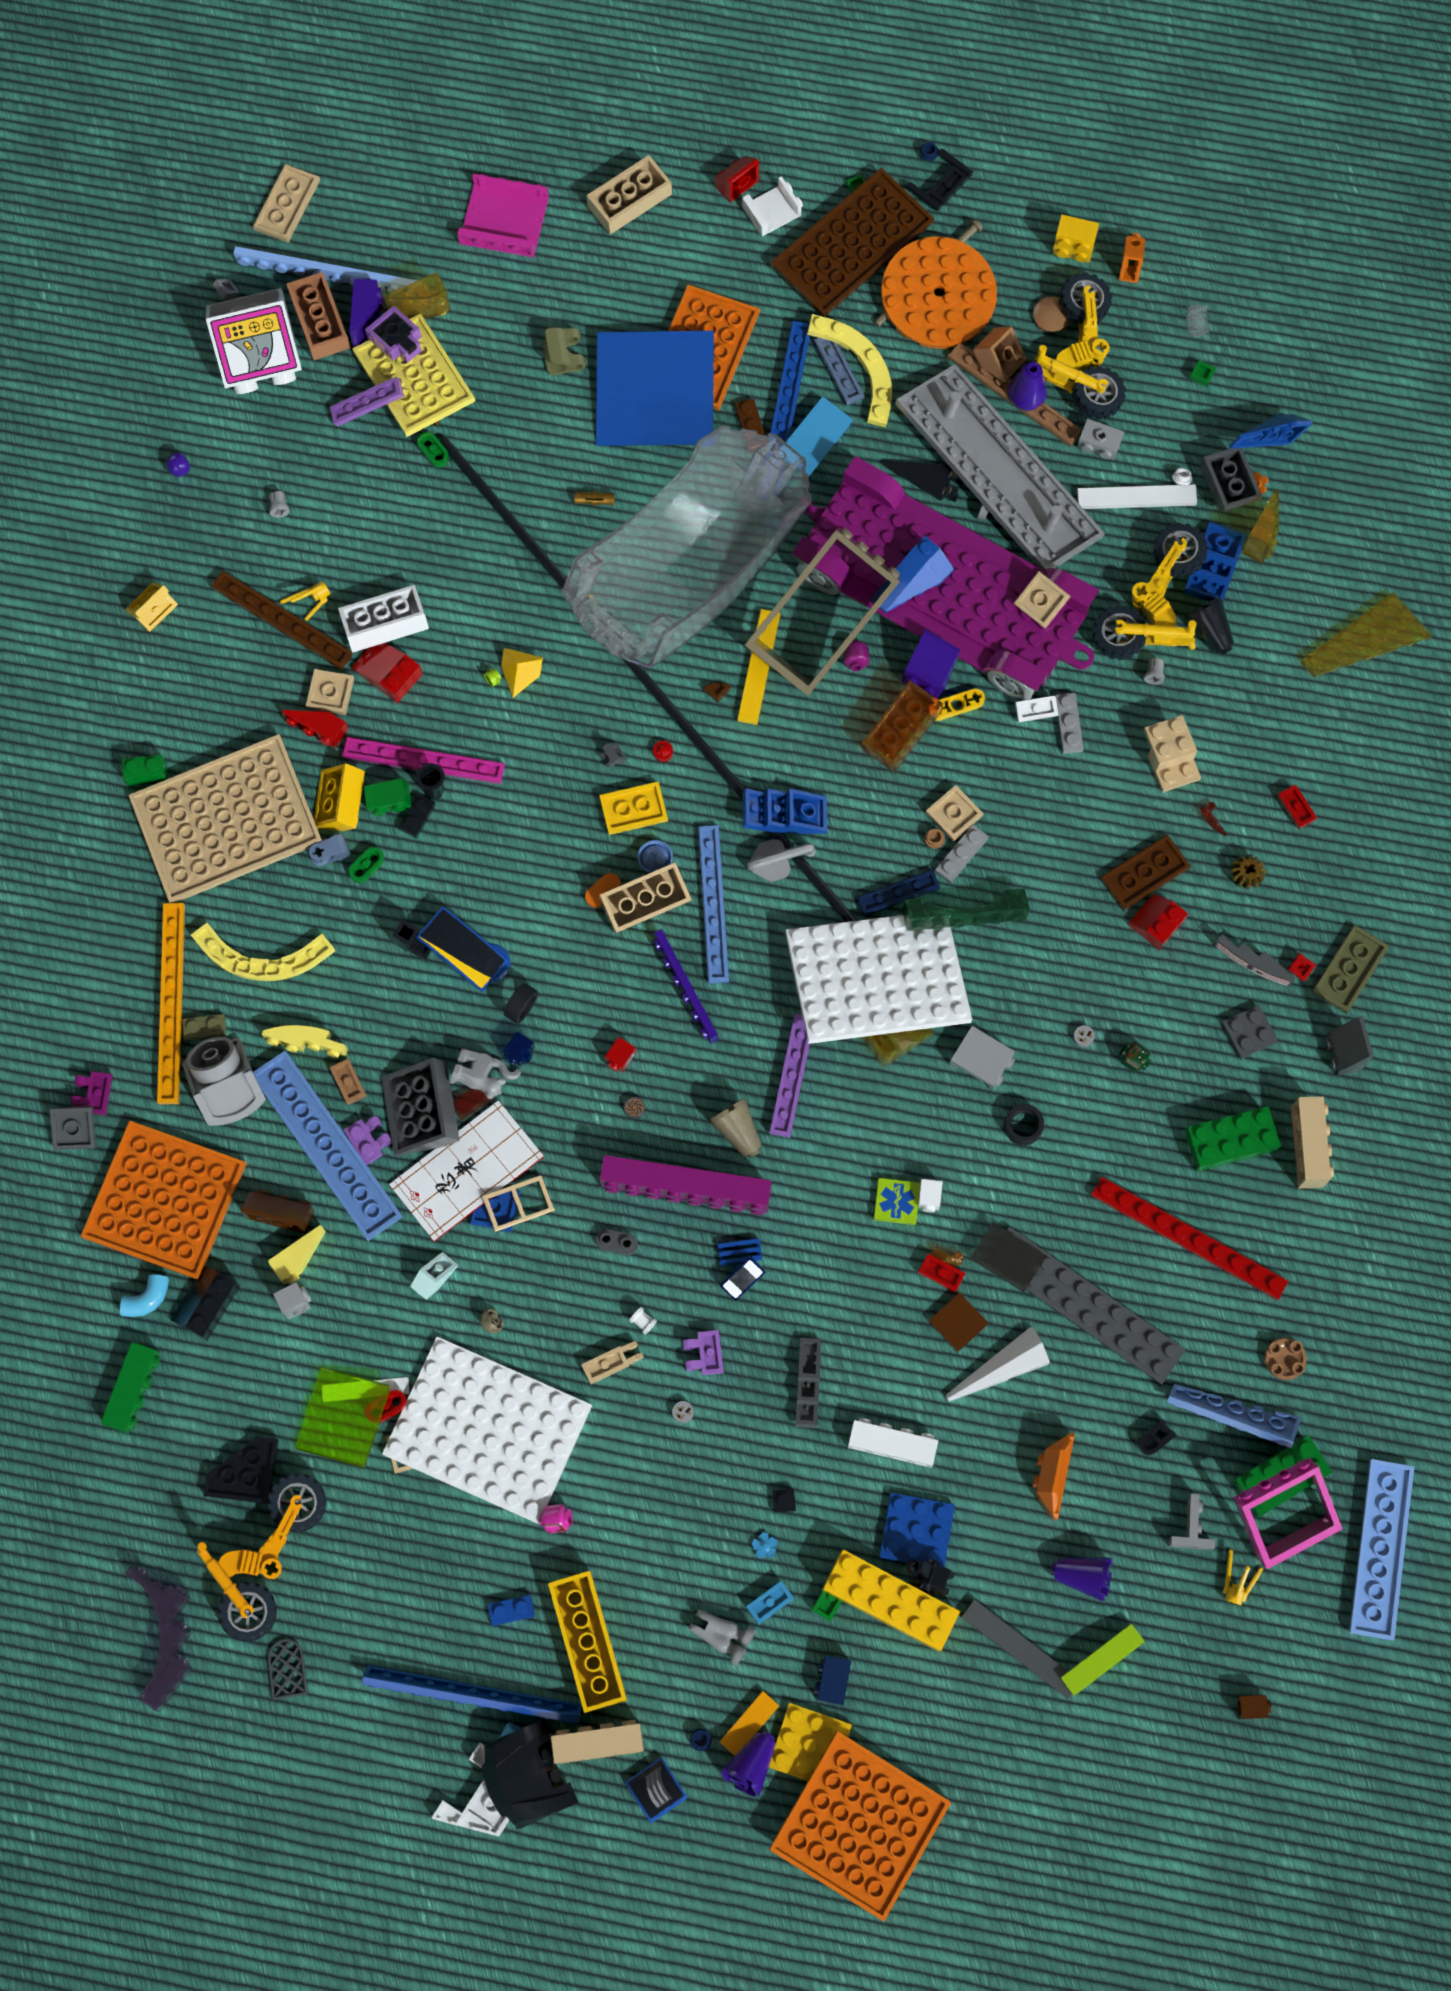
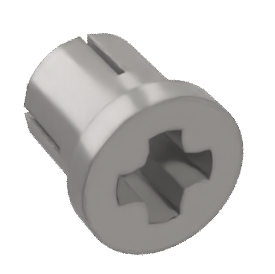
[269,491,290,518]
[1144,658,1165,685]

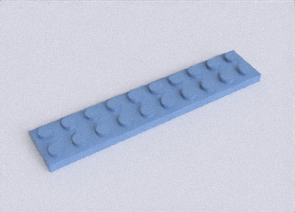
[253,1051,403,1241]

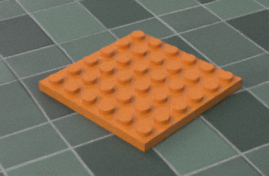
[80,1121,247,1280]
[769,1731,951,1921]

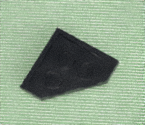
[203,1436,279,1504]

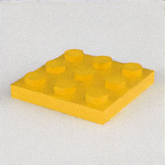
[769,1703,852,1781]

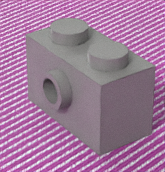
[1078,419,1124,460]
[273,1282,312,1320]

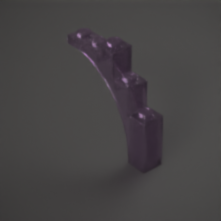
[125,1566,192,1712]

